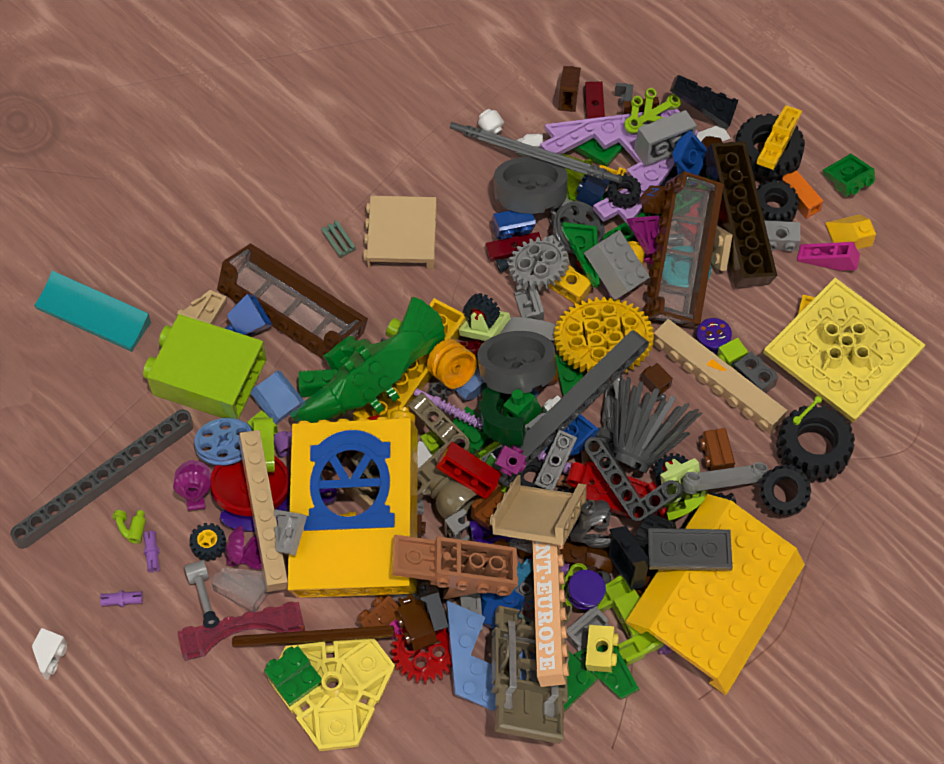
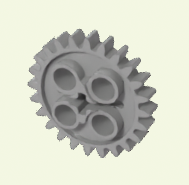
[508,237,570,291]

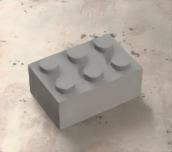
[634,110,697,166]
[584,230,650,300]

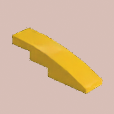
[756,105,802,170]

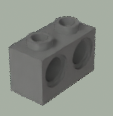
[734,351,778,393]

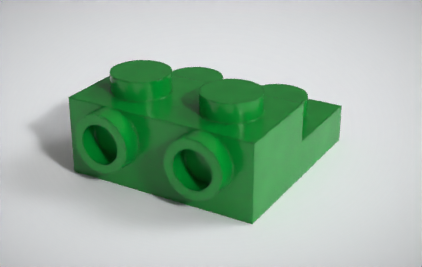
[823,154,875,197]
[453,406,491,456]
[264,646,322,707]

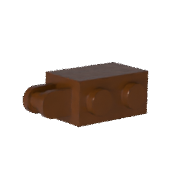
[396,593,437,651]

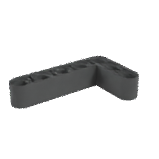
[585,437,683,522]

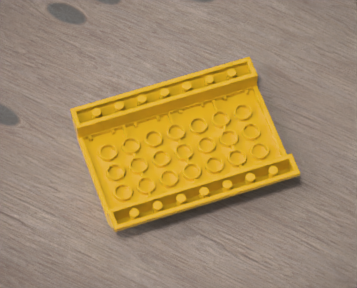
[625,494,805,695]

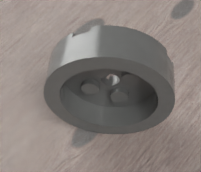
[494,157,567,214]
[477,331,556,394]

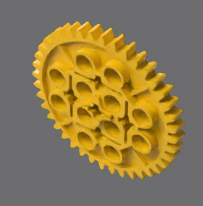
[554,297,654,373]

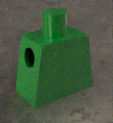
[503,389,542,425]

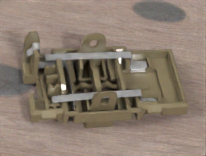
[492,605,572,744]

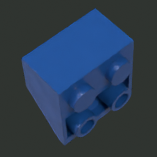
[492,211,536,239]

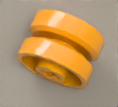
[427,339,477,389]

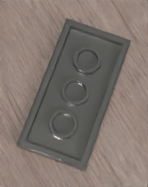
[648,528,733,571]

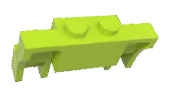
[597,575,664,666]

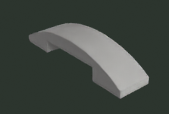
[500,317,556,345]

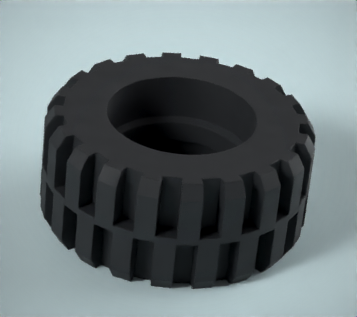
[735,113,805,183]
[776,405,855,482]

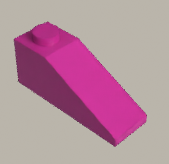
[797,242,860,271]

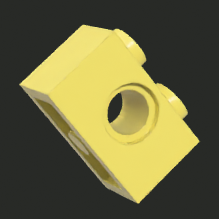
[585,625,619,673]

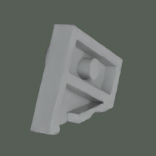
[274,510,307,556]

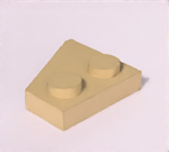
[711,226,733,270]
[177,290,227,325]

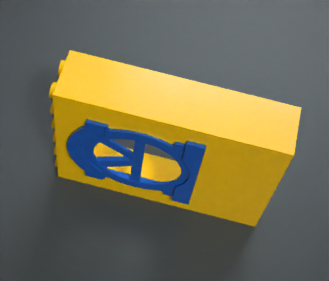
[288,416,418,598]

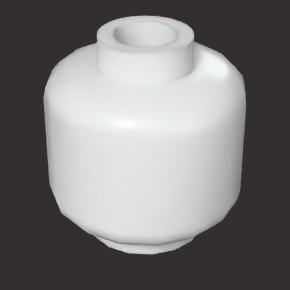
[478,109,504,135]

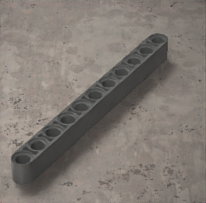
[492,330,649,486]
[10,409,193,549]

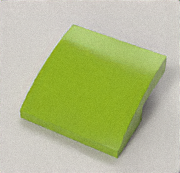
[667,490,707,520]

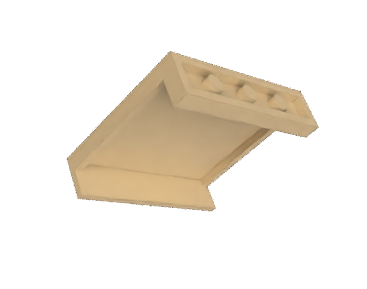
[364,196,437,269]
[490,475,587,545]

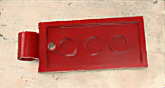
[566,461,657,523]

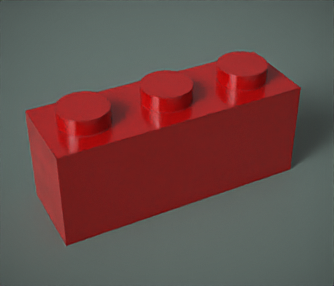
[436,441,501,499]

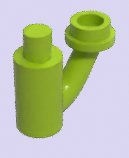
[112,510,146,544]

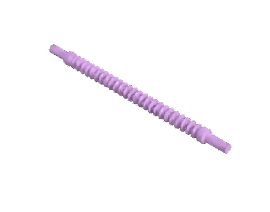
[414,388,571,475]

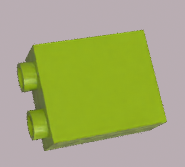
[143,314,267,420]

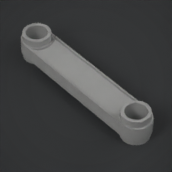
[682,462,768,494]

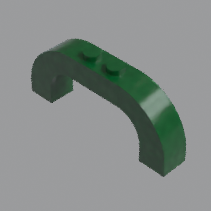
[479,366,526,446]

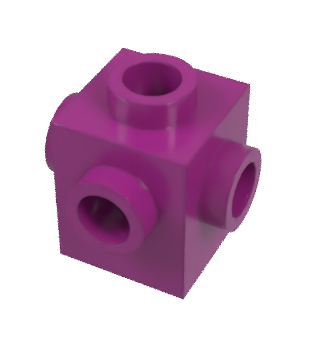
[494,445,527,476]

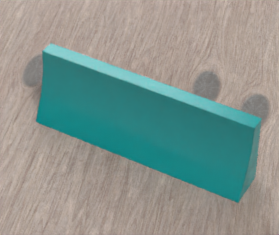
[34,271,151,352]

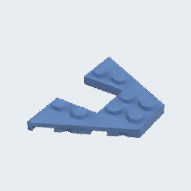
[446,601,536,711]

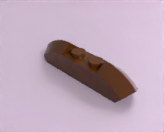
[516,539,615,574]

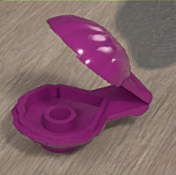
[173,460,211,511]
[226,526,262,570]

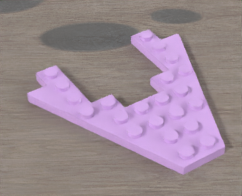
[540,109,698,225]

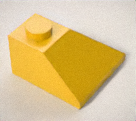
[825,214,876,249]

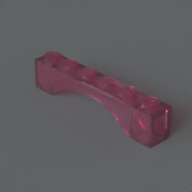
[178,602,305,661]

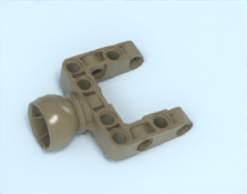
[349,392,481,519]

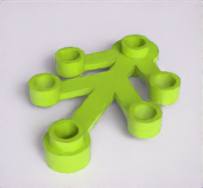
[624,88,681,134]

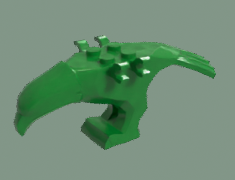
[290,297,446,423]

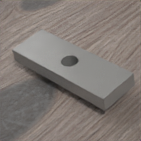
[535,430,577,490]

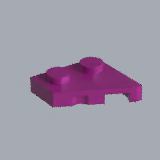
[627,216,660,254]

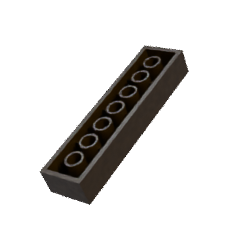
[704,141,778,287]

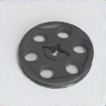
[553,201,605,255]

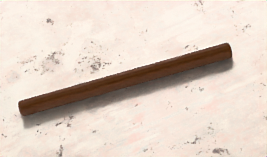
[232,625,395,647]

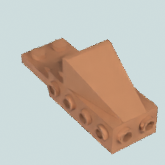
[392,535,518,599]

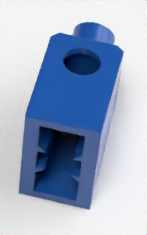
[225,294,273,337]

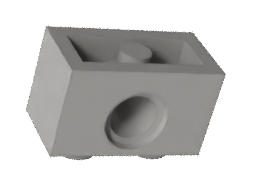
[765,221,800,252]

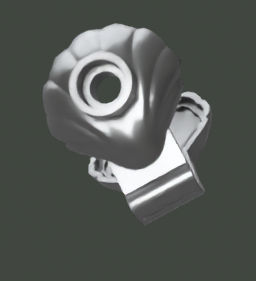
[570,500,612,549]

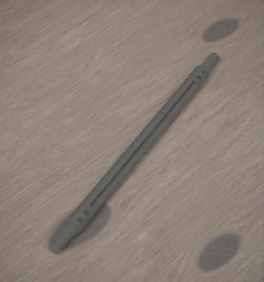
[450,122,622,183]

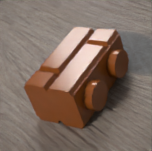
[699,428,735,471]

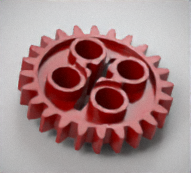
[391,620,452,685]

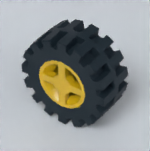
[189,523,227,562]

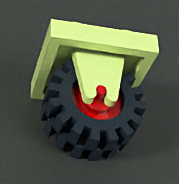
[459,293,511,341]
[654,453,700,506]

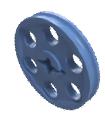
[194,418,252,465]

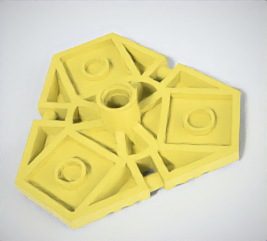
[268,638,395,751]

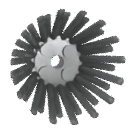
[612,375,703,474]

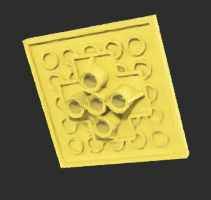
[763,278,926,423]

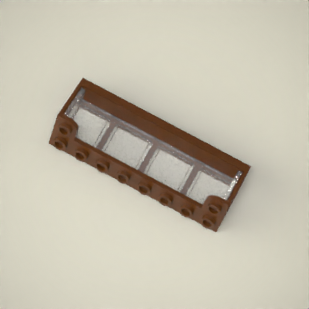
[643,171,724,328]
[217,243,368,361]

